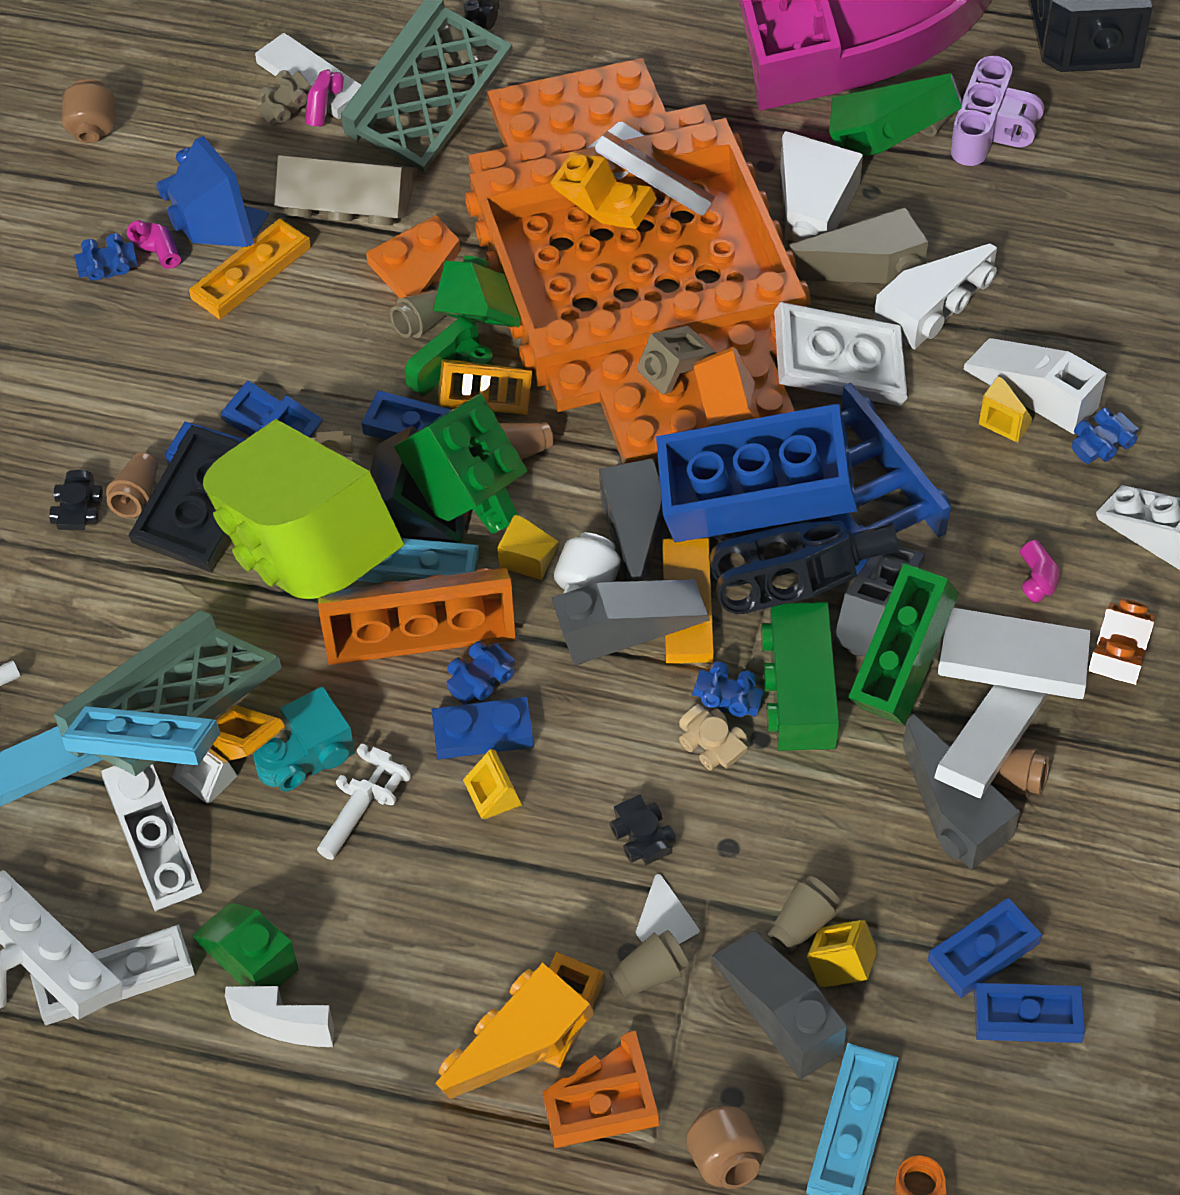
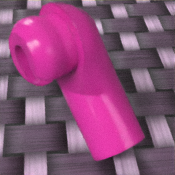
[305,69,344,127]

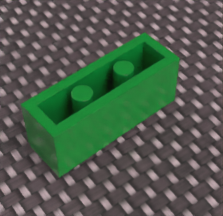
[849,563,959,726]
[761,602,839,751]

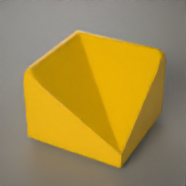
[979,376,1032,442]
[497,515,559,580]
[807,920,877,987]

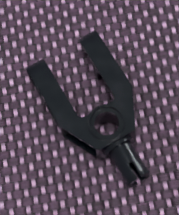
[710,521,900,614]

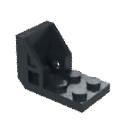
[1028,0,1153,72]

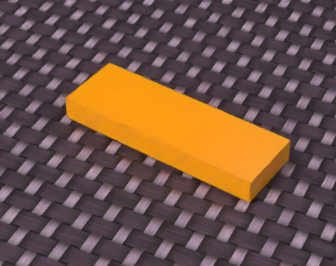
[189,218,311,320]
[662,538,713,663]

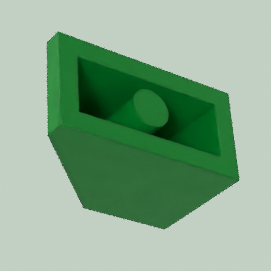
[433,255,521,328]
[192,902,299,988]

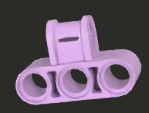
[951,56,1044,166]

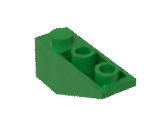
[829,73,962,157]

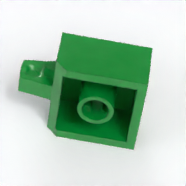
[393,393,528,534]

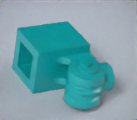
[253,686,355,791]

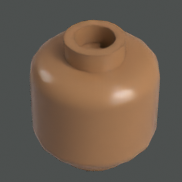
[62,79,115,143]
[686,1106,765,1189]

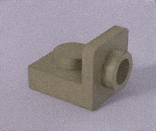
[637,326,717,394]

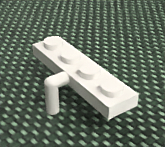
[0,870,122,1020]

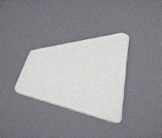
[636,874,700,944]

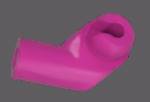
[126,220,181,269]
[1019,540,1060,603]

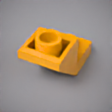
[550,152,657,229]

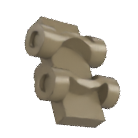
[257,70,312,126]

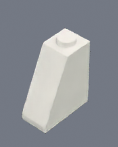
[780,131,863,242]

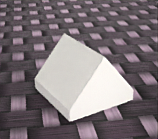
[172,749,237,803]

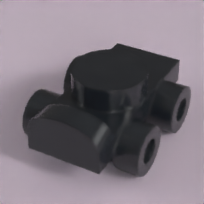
[464,0,500,38]
[49,470,103,530]
[610,795,676,865]

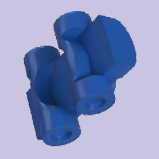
[74,233,138,281]
[1072,407,1138,464]
[446,641,515,705]
[692,662,764,717]

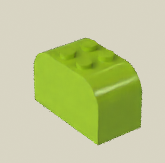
[203,419,404,599]

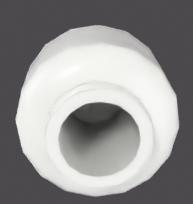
[554,532,621,594]

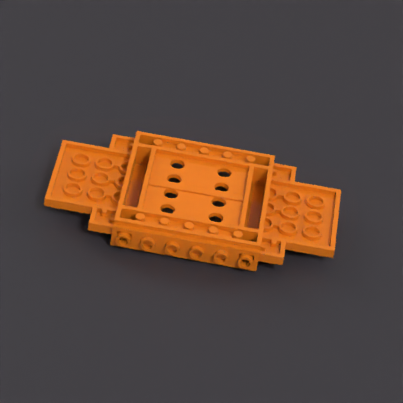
[465,58,810,464]

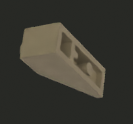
[789,208,928,284]

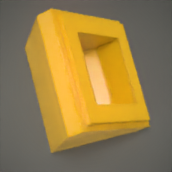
[463,749,522,819]

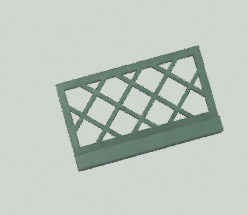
[341,0,513,173]
[53,610,282,776]

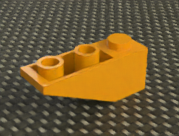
[435,962,594,1099]

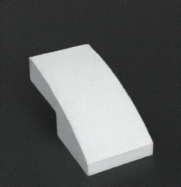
[225,986,334,1047]

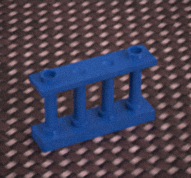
[809,383,951,575]

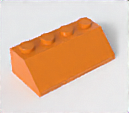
[318,568,516,665]

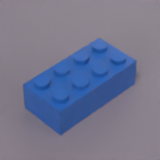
[656,404,857,543]

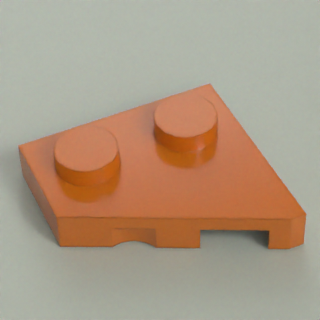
[542,1030,659,1148]

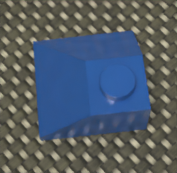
[167,136,254,247]

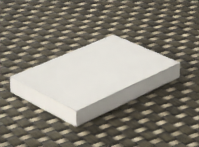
[774,302,907,406]
[938,608,1091,699]

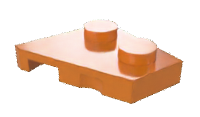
[366,215,461,298]

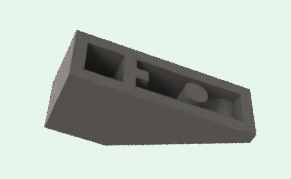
[599,458,663,582]
[833,545,925,656]
[552,579,710,666]
[903,715,1020,870]
[712,931,847,1080]

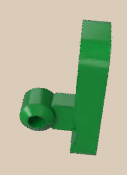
[404,316,493,396]

